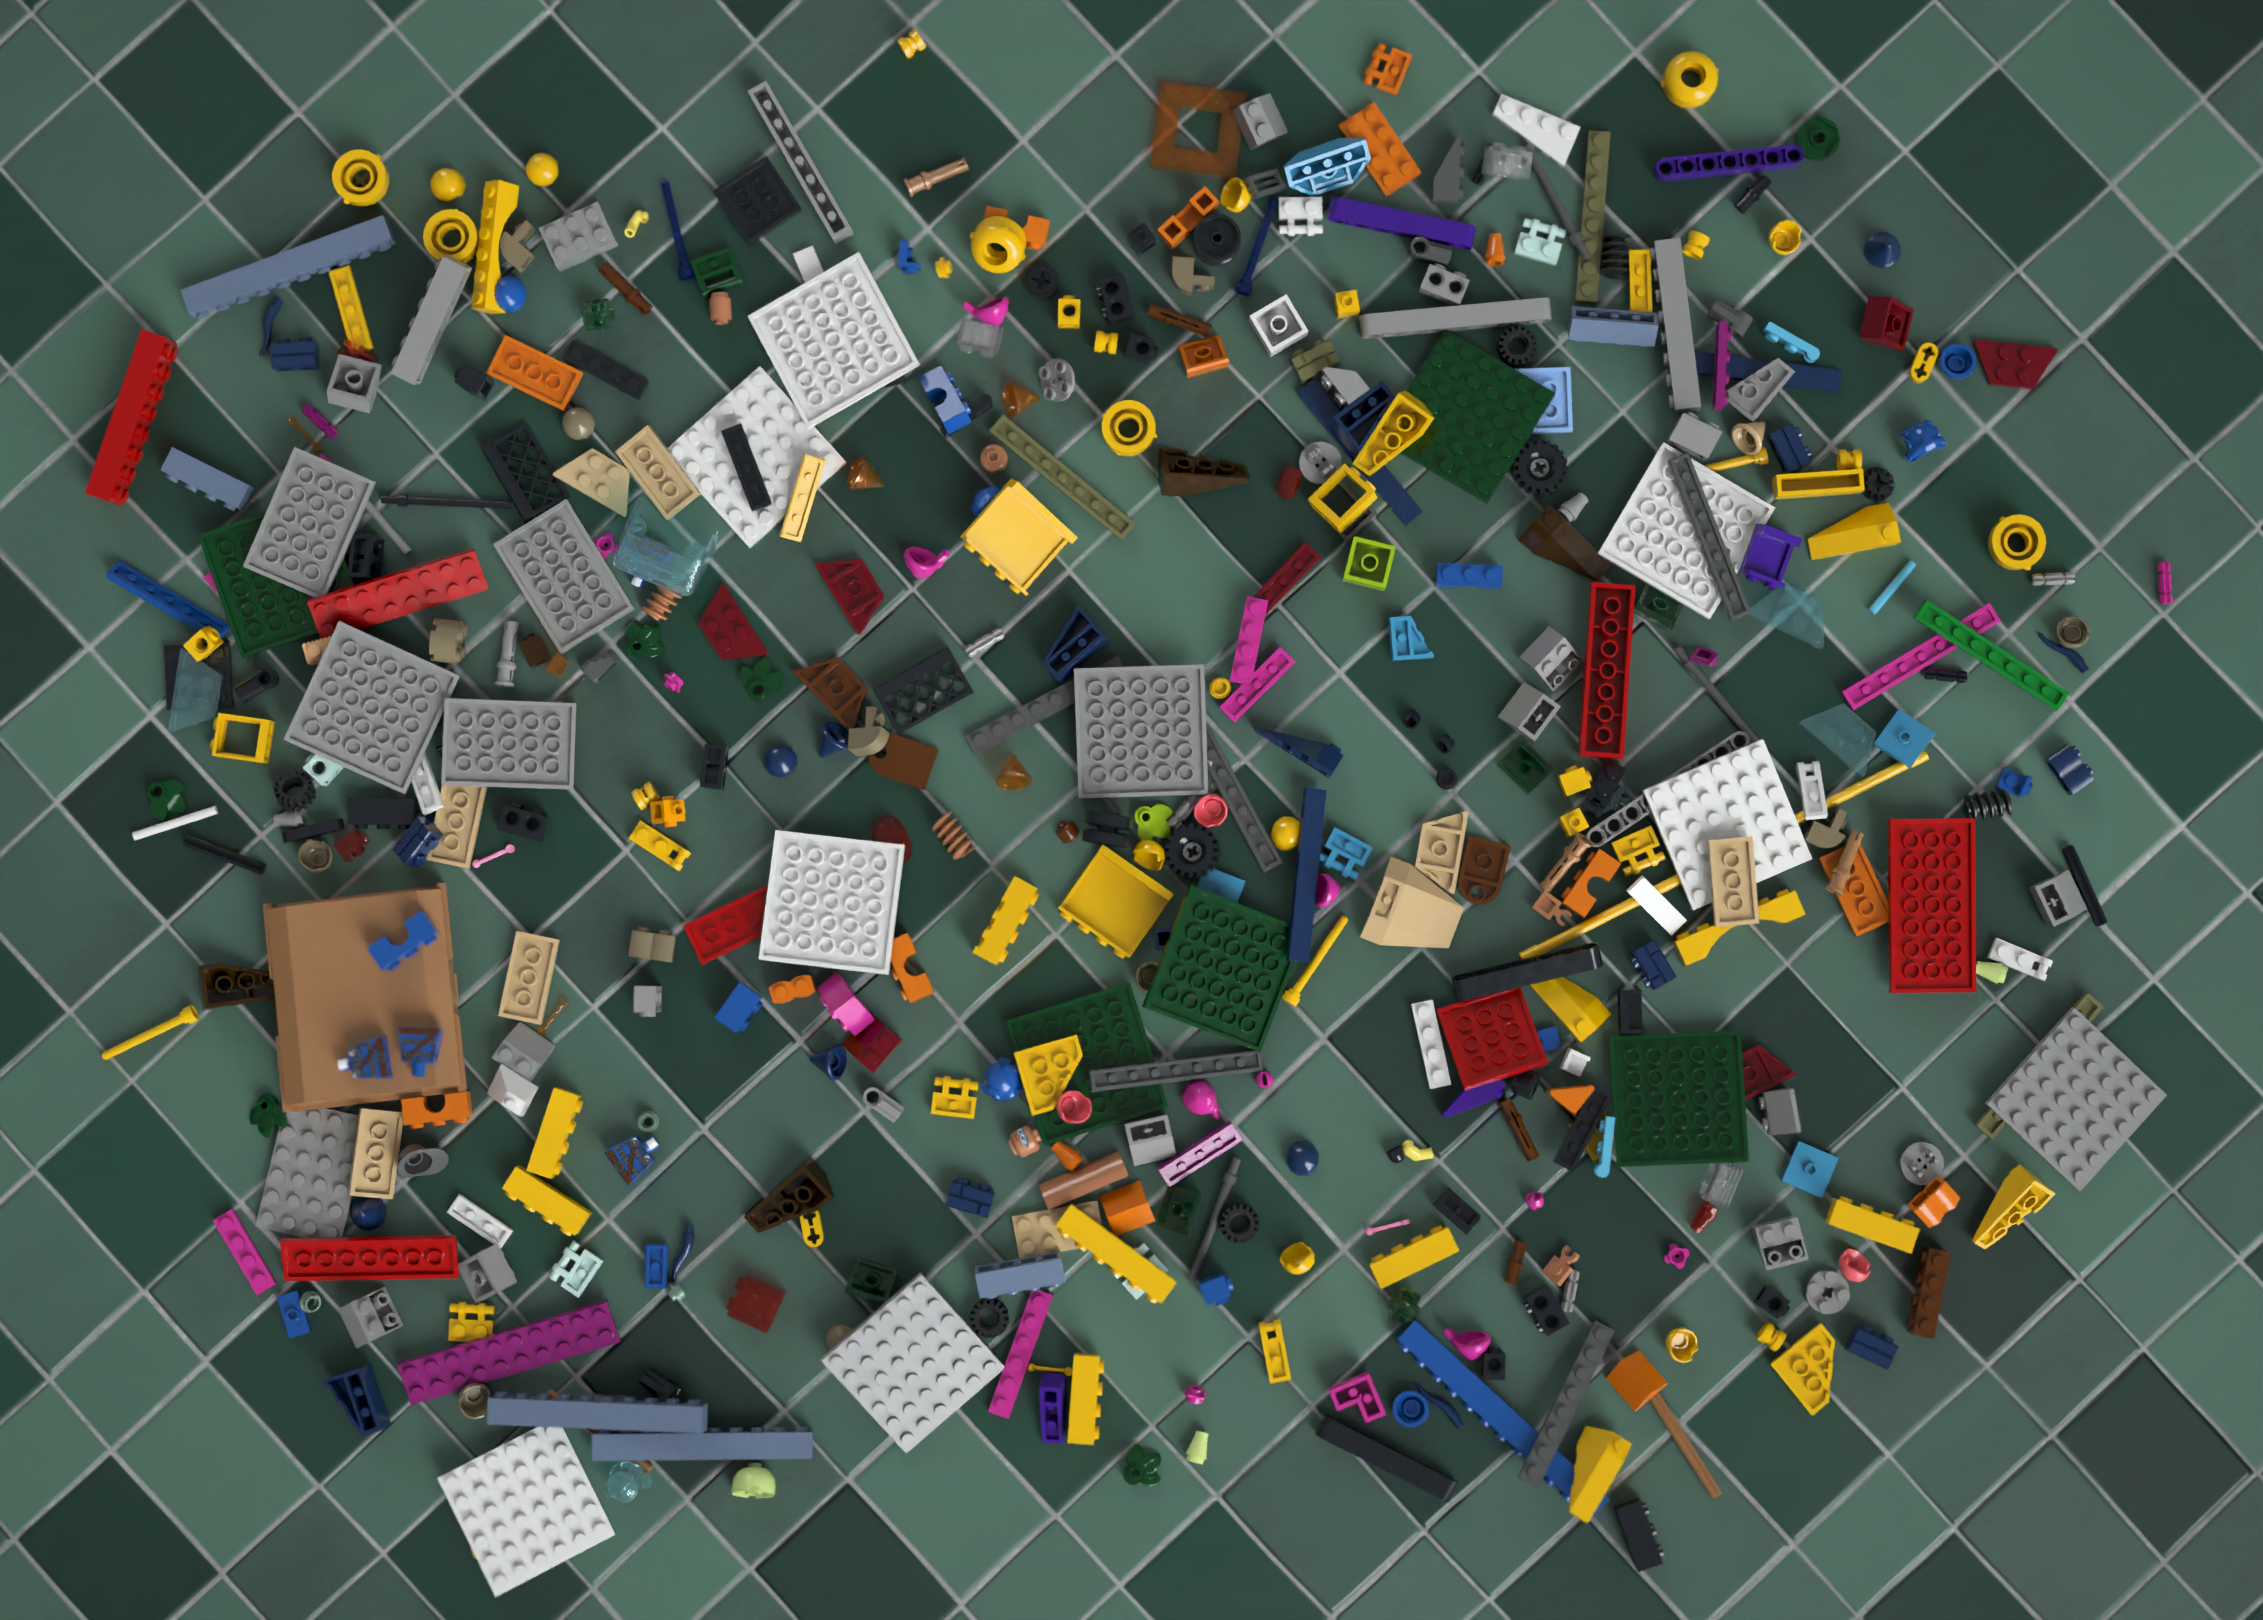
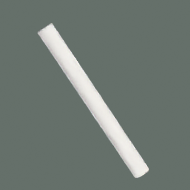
[132,806,218,840]

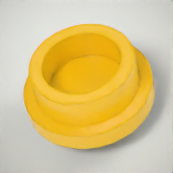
[935,257,953,279]
[1209,677,1231,699]

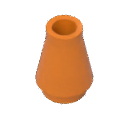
[1484,233,1506,267]
[1051,1141,1083,1171]

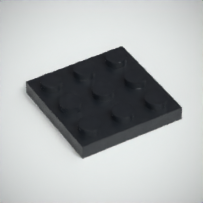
[713,156,802,246]
[164,642,234,711]

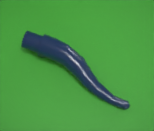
[259,298,283,356]
[2038,633,2089,673]
[672,1225,695,1282]
[1416,1384,1464,1429]

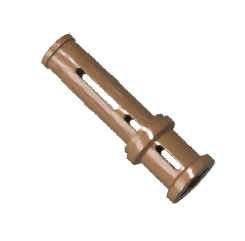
[903,157,969,197]
[1825,830,1864,896]
[1540,832,1592,892]

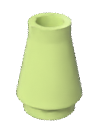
[1976,961,2008,984]
[1185,1431,1209,1465]

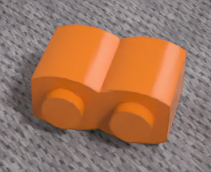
[769,975,817,1004]
[1907,1176,1960,1228]

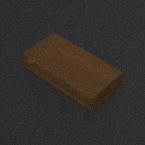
[545,653,570,679]

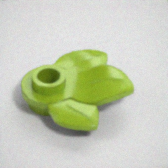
[1134,804,1173,841]

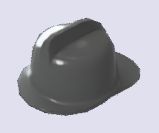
[397,1143,449,1178]

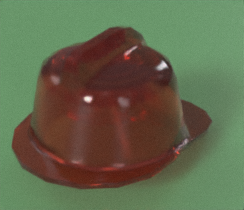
[870,816,913,864]

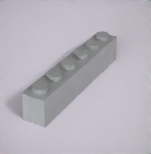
[391,256,472,385]

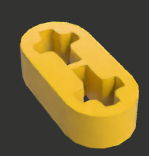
[1909,342,1938,383]
[800,1210,824,1247]

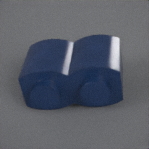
[2044,744,2094,795]

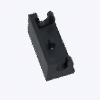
[1617,990,1643,1034]
[1433,1187,1481,1235]

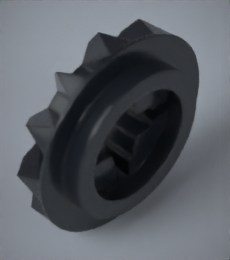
[1024,264,1058,298]
[1862,466,1895,501]

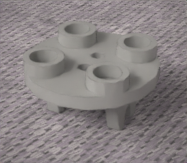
[1039,358,1076,402]
[1299,441,1342,485]
[1899,1142,1944,1185]

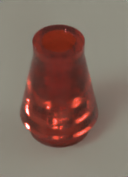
[1689,1200,1719,1234]

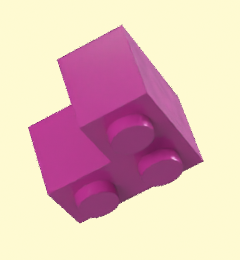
[817,972,875,1036]
[1328,1371,1386,1423]

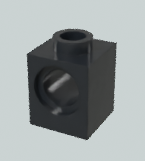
[1127,222,1157,256]
[1125,333,1159,364]
[1510,1070,1540,1100]
[1753,1285,1790,1319]
[1481,1347,1506,1380]

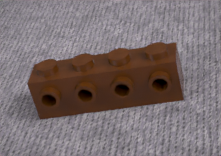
[1906,1246,1951,1339]

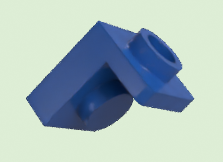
[898,240,921,274]
[1995,767,2033,798]

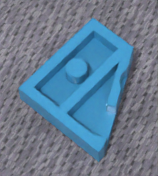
[1388,616,1434,661]

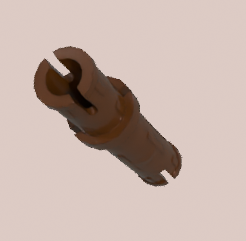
[598,262,653,316]
[1147,303,1212,337]
[1498,1097,1540,1162]

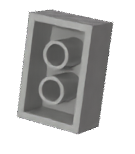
[539,201,619,272]

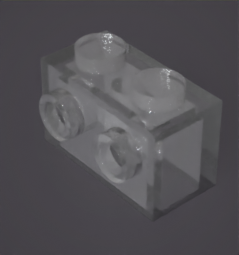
[1482,143,1533,180]

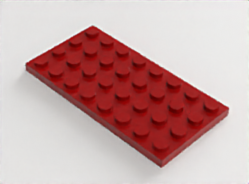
[1888,818,1976,993]

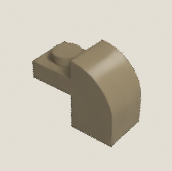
[500,220,536,273]
[1172,257,1215,296]
[848,706,890,756]
[1803,809,1848,849]

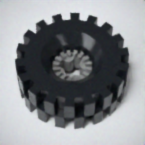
[1512,440,1568,496]
[1165,823,1221,880]

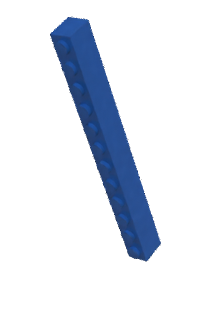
[1396,1318,1609,1518]

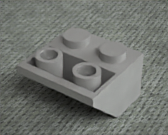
[1320,367,1369,409]
[1666,412,1722,461]
[1519,626,1583,692]
[1498,682,1561,743]
[2028,869,2087,927]
[1125,1114,1176,1166]
[1751,1215,1809,1271]
[338,1287,403,1348]

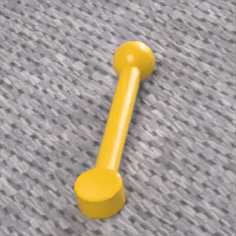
[1027,1363,1073,1376]

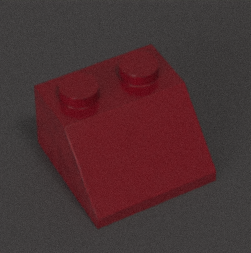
[1859,296,1914,351]
[842,1012,903,1073]

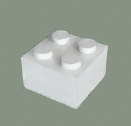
[1248,294,1308,357]

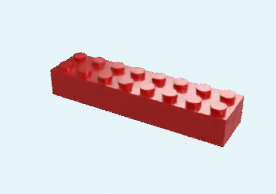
[85,329,178,507]
[1577,582,1636,760]

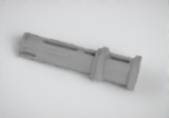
[494,621,519,688]

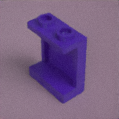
[1739,524,1802,590]

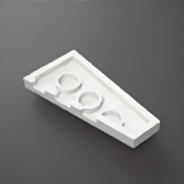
[1493,94,1580,168]

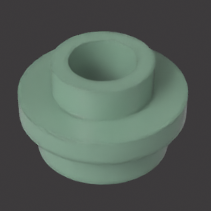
[637,1111,659,1133]
[667,1282,686,1303]
[299,1291,321,1313]

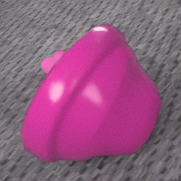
[962,297,1009,327]
[903,547,951,578]
[1315,874,1340,908]
[1182,1079,1220,1121]
[1443,1328,1491,1360]

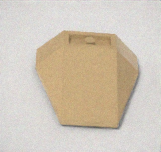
[1360,857,1464,948]

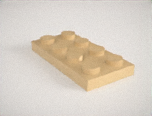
[615,425,702,520]
[426,785,488,869]
[1707,836,1759,927]
[498,931,560,1025]
[348,1108,403,1199]
[1012,1200,1102,1258]

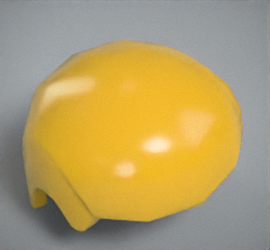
[526,153,559,187]
[430,168,466,201]
[1220,177,1251,212]
[1768,220,1802,255]
[1271,816,1300,851]
[1133,840,1165,871]
[1280,1242,1314,1275]
[1665,1327,1698,1363]

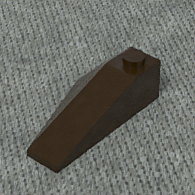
[1158,448,1250,497]
[1518,505,1611,581]
[198,963,275,1011]
[744,1157,834,1233]

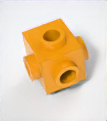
[650,796,686,827]

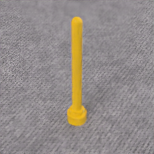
[1703,447,1769,472]
[1282,915,1348,1007]
[101,1004,199,1060]

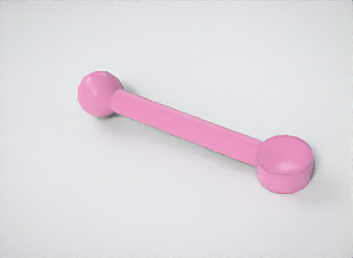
[472,844,515,868]
[1365,1219,1410,1236]

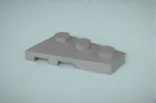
[1725,358,1796,422]

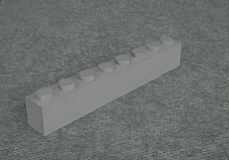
[747,81,853,244]
[1650,238,1701,414]

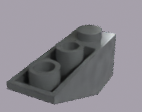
[1431,136,1464,205]

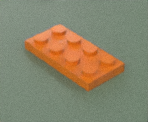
[1338,102,1422,198]
[486,335,584,412]
[1818,843,1888,937]

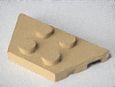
[553,448,630,518]
[1415,811,1469,894]

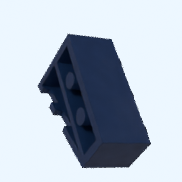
[1327,381,1395,458]
[1043,605,1109,684]
[322,1363,391,1437]

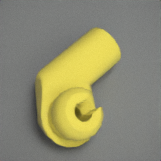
[624,210,649,238]
[1402,1140,1433,1161]

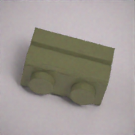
[1290,339,1341,384]

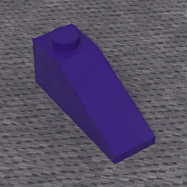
[1441,1080,1506,1118]
[1039,1373,1067,1444]

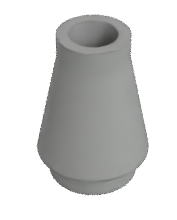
[1557,492,1588,523]
[273,808,308,828]

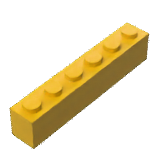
[1055,1203,1177,1304]

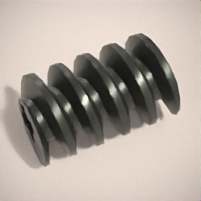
[1600,233,1631,280]
[1963,789,2012,821]

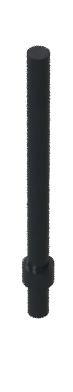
[381,493,512,509]

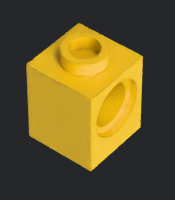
[1334,289,1360,319]
[1058,295,1080,329]
[183,625,224,662]
[1557,808,1589,838]

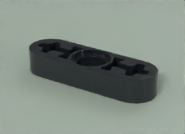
[281,819,345,843]

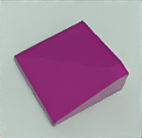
[1689,647,1719,667]

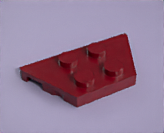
[1973,339,2058,390]
[815,559,885,636]
[698,584,769,660]
[1742,1045,1796,1100]

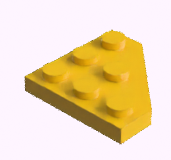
[1014,1035,1083,1116]
[1769,1323,1835,1416]

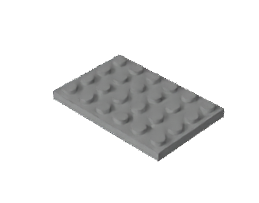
[243,447,376,597]
[493,499,635,654]
[441,698,576,790]
[256,1108,358,1238]

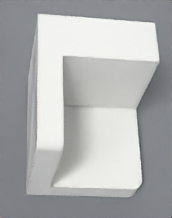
[1559,1048,1591,1077]

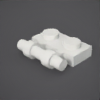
[1279,197,1323,236]

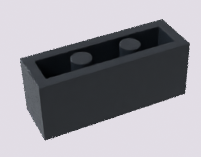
[348,798,418,830]
[1613,1498,1664,1572]

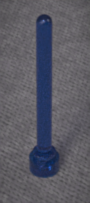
[661,180,696,281]
[1234,197,1278,297]

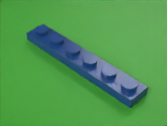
[106,560,230,639]

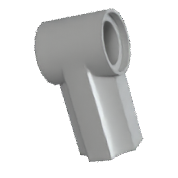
[863,1086,905,1123]

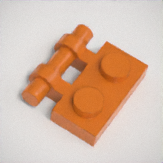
[1363,43,1413,96]

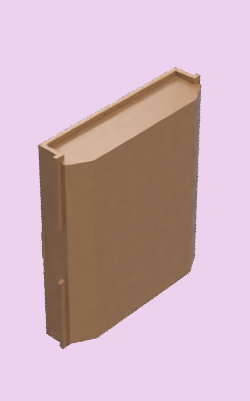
[263,883,467,1112]

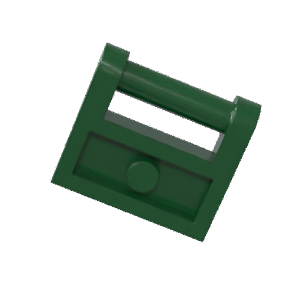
[690,246,744,298]

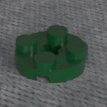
[1796,117,1840,162]

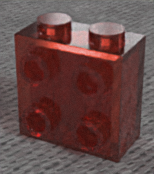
[726,1274,786,1333]

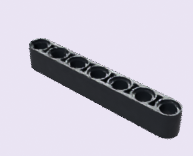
[1452,943,1603,1001]
[1315,1415,1459,1503]

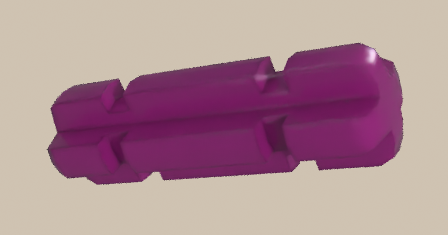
[302,404,339,439]

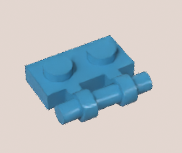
[1319,827,1373,880]

